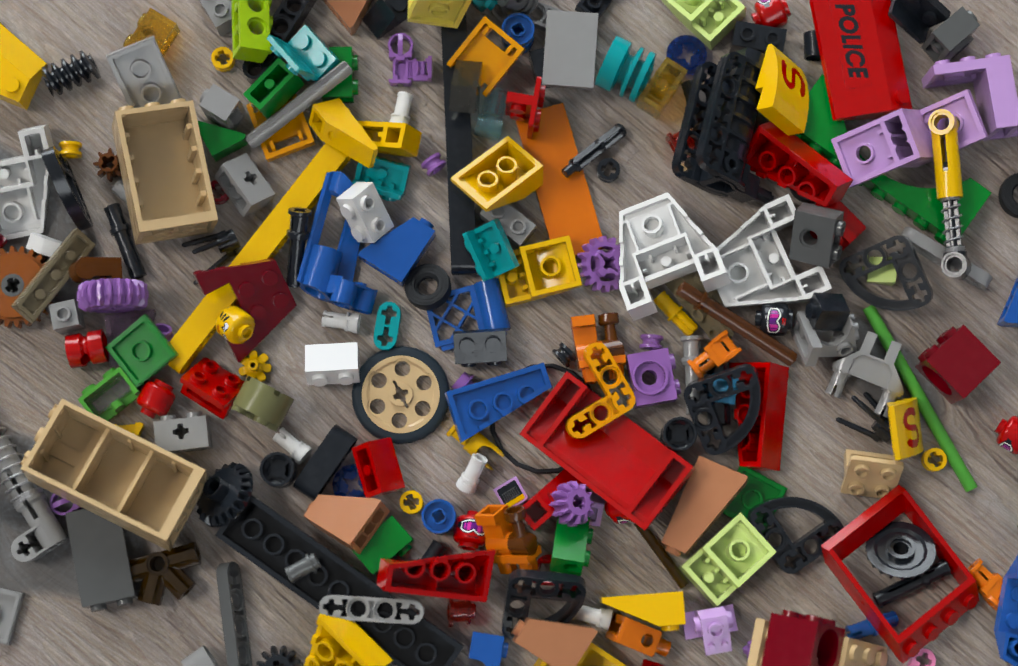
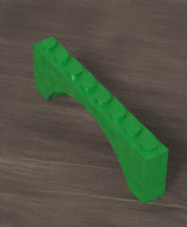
[795,74,992,246]

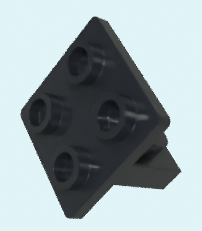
[888,0,951,44]

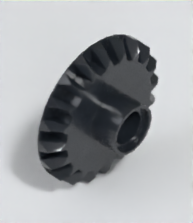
[197,462,253,527]
[865,521,936,581]

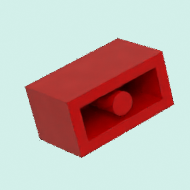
[351,437,405,498]

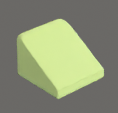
[866,257,897,286]

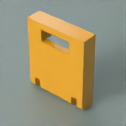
[446,16,526,97]
[246,94,316,162]

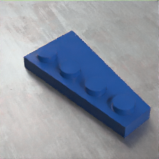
[444,362,552,443]

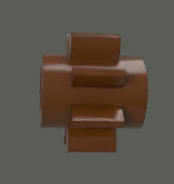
[93,148,122,182]

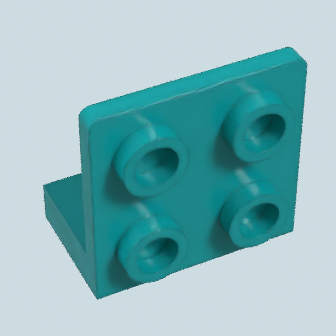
[266,25,340,81]

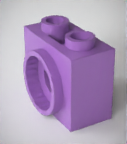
[626,348,681,409]

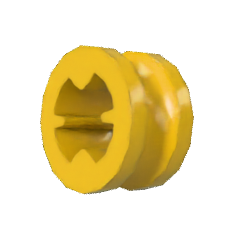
[211,47,235,72]
[59,141,82,159]
[921,448,947,472]
[400,490,423,514]

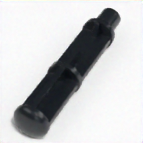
[561,123,627,178]

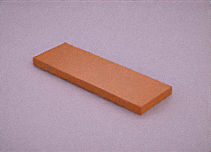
[515,103,605,257]

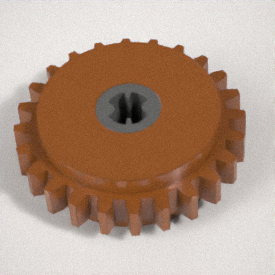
[0,246,58,329]

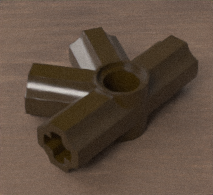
[129,542,202,606]

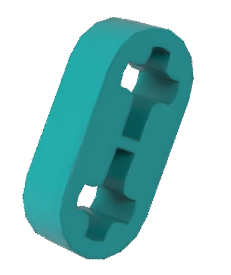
[373,302,401,351]

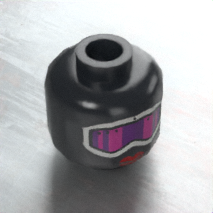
[755,303,793,336]

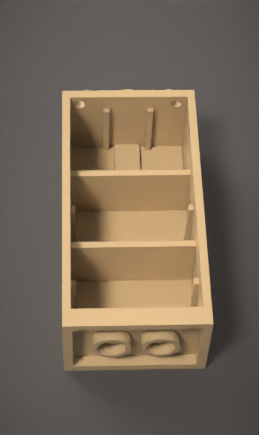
[20,399,208,551]

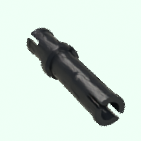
[104,203,147,280]
[872,559,951,609]

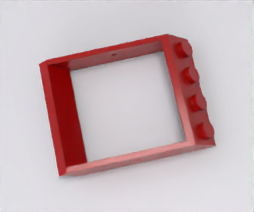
[821,485,980,664]

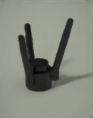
[182,229,241,285]
[836,392,891,443]

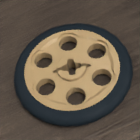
[352,346,450,444]

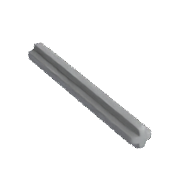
[245,61,353,148]

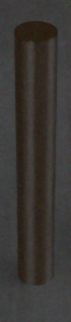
[634,524,689,589]

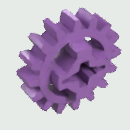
[577,236,620,293]

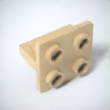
[840,449,904,499]

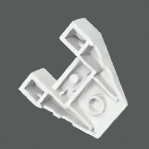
[0,124,54,240]
[619,192,731,321]
[717,194,832,307]

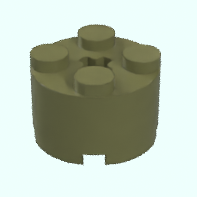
[231,376,294,432]

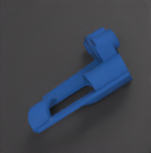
[297,171,378,315]

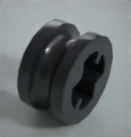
[597,158,620,183]
[552,342,577,368]

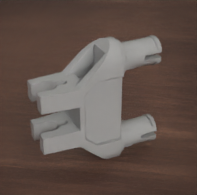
[825,331,904,418]

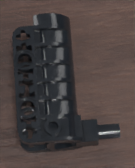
[672,47,774,205]

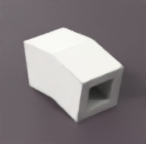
[26,233,62,257]

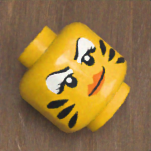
[216,306,255,344]

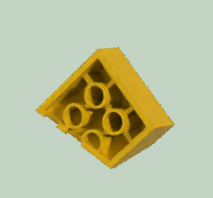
[0,23,48,110]
[304,614,392,666]

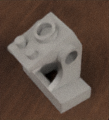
[790,311,860,366]

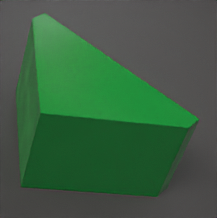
[197,120,248,162]

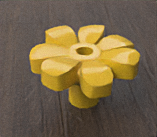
[238,350,272,382]

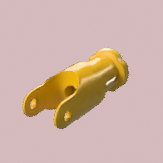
[446,425,504,470]

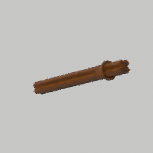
[676,281,797,366]

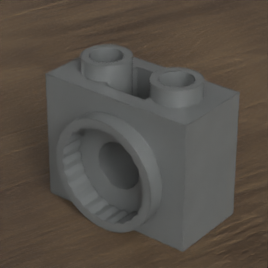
[921,6,980,62]
[789,203,846,268]

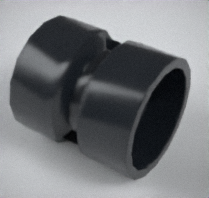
[660,417,697,454]
[259,452,298,489]

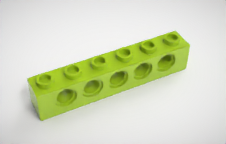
[231,0,273,63]

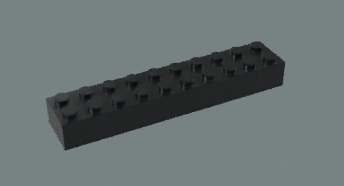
[215,494,464,666]

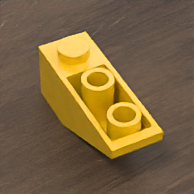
[309,98,378,168]

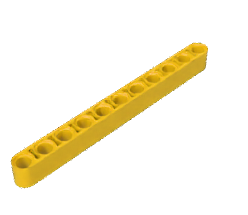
[167,143,351,374]

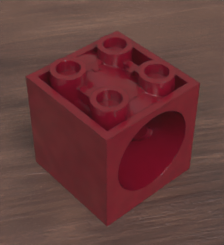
[915,325,1001,404]
[761,610,846,666]

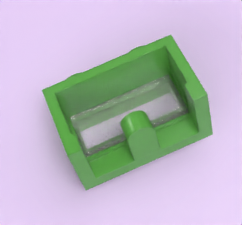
[78,367,141,421]

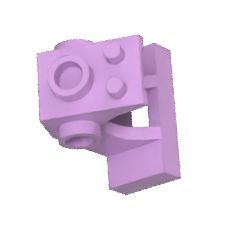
[682,604,738,656]

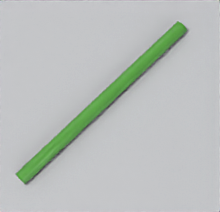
[863,305,978,492]

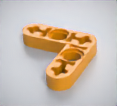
[565,342,636,438]

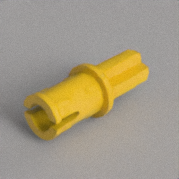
[654,290,698,336]

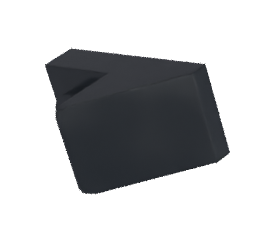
[362,0,408,40]

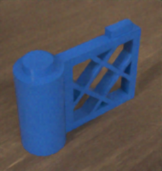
[427,278,511,352]

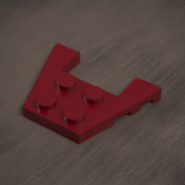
[193,258,297,363]

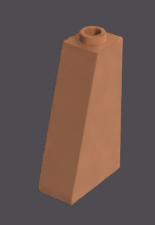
[661,456,748,557]

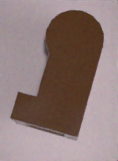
[69,257,123,283]

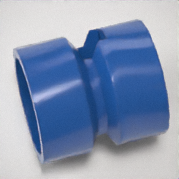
[502,13,535,54]
[421,499,457,535]

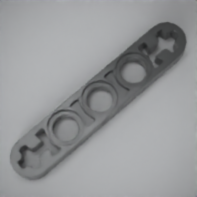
[216,561,252,666]

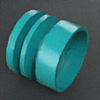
[595,36,657,103]

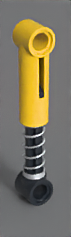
[928,109,972,280]

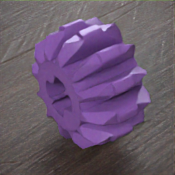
[549,481,595,527]

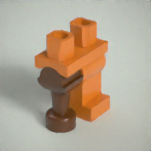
[570,312,626,385]
[474,504,542,574]

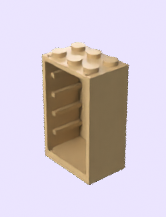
[112,98,218,245]

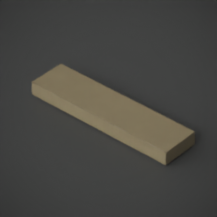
[11,228,96,323]

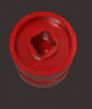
[65,329,110,369]

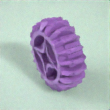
[77,278,149,314]

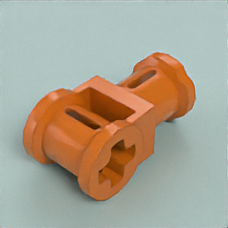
[687,329,742,379]
[967,558,1003,611]

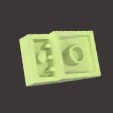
[661,0,746,50]
[679,512,776,607]

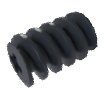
[42,50,101,97]

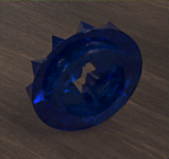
[666,35,707,75]
[332,464,365,498]

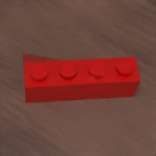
[746,121,853,207]
[729,362,789,471]
[376,549,496,603]

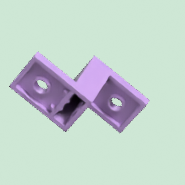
[921,53,1018,141]
[831,89,988,188]

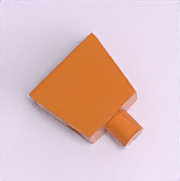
[605,613,671,657]

